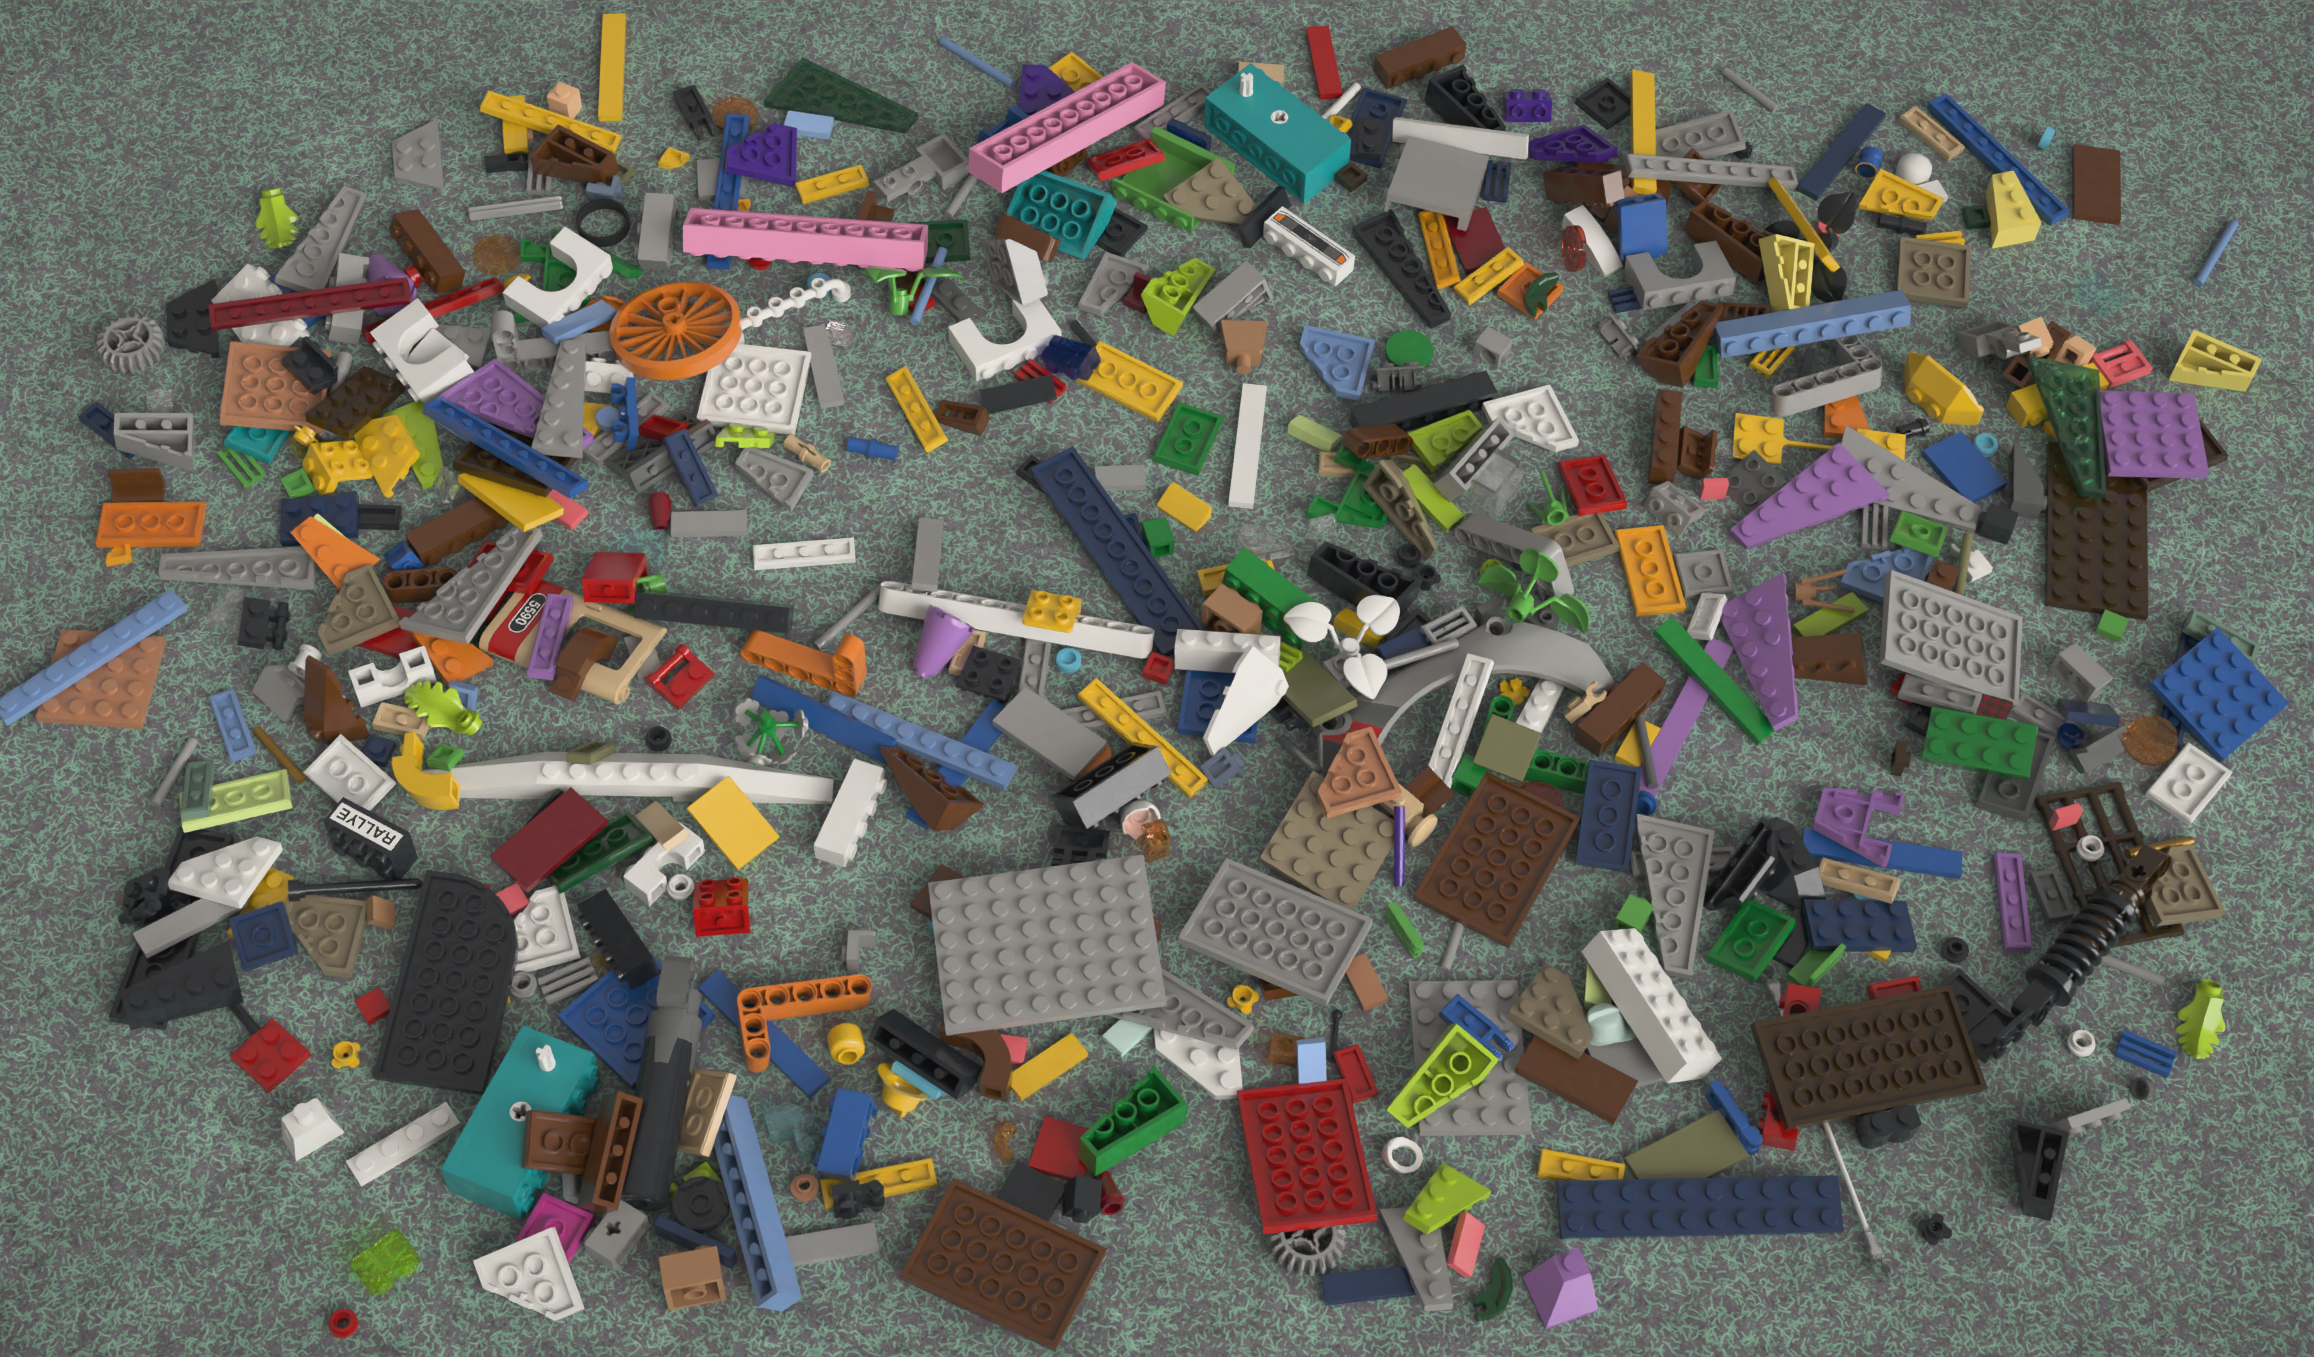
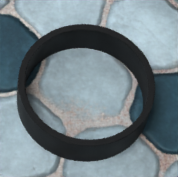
[576,199,630,247]

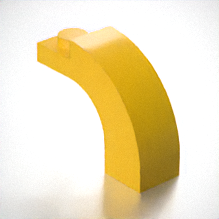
[392,732,461,810]

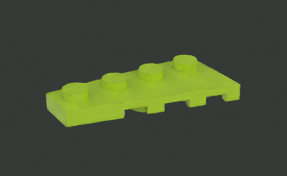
[383,400,446,490]

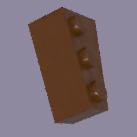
[529,124,619,184]
[1792,633,1867,685]

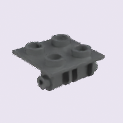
[1370,362,1425,393]
[1723,450,1787,514]

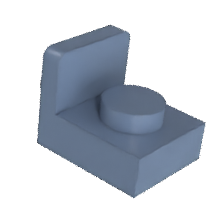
[586,175,625,202]
[1200,748,1246,789]

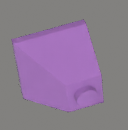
[1522,1247,1598,1330]

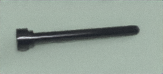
[288,878,422,902]

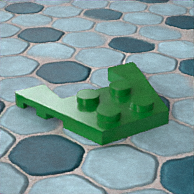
[514,238,591,323]
[1306,443,1389,529]

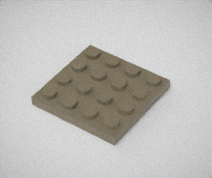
[1258,771,1394,911]

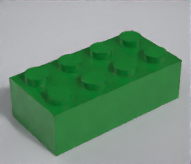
[1222,547,1317,650]
[1922,707,2038,782]

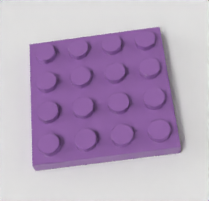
[2094,391,2209,479]

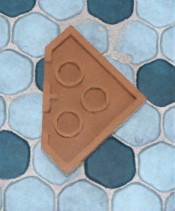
[1317,726,1402,819]

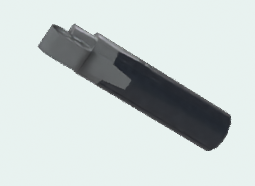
[620,955,702,1211]

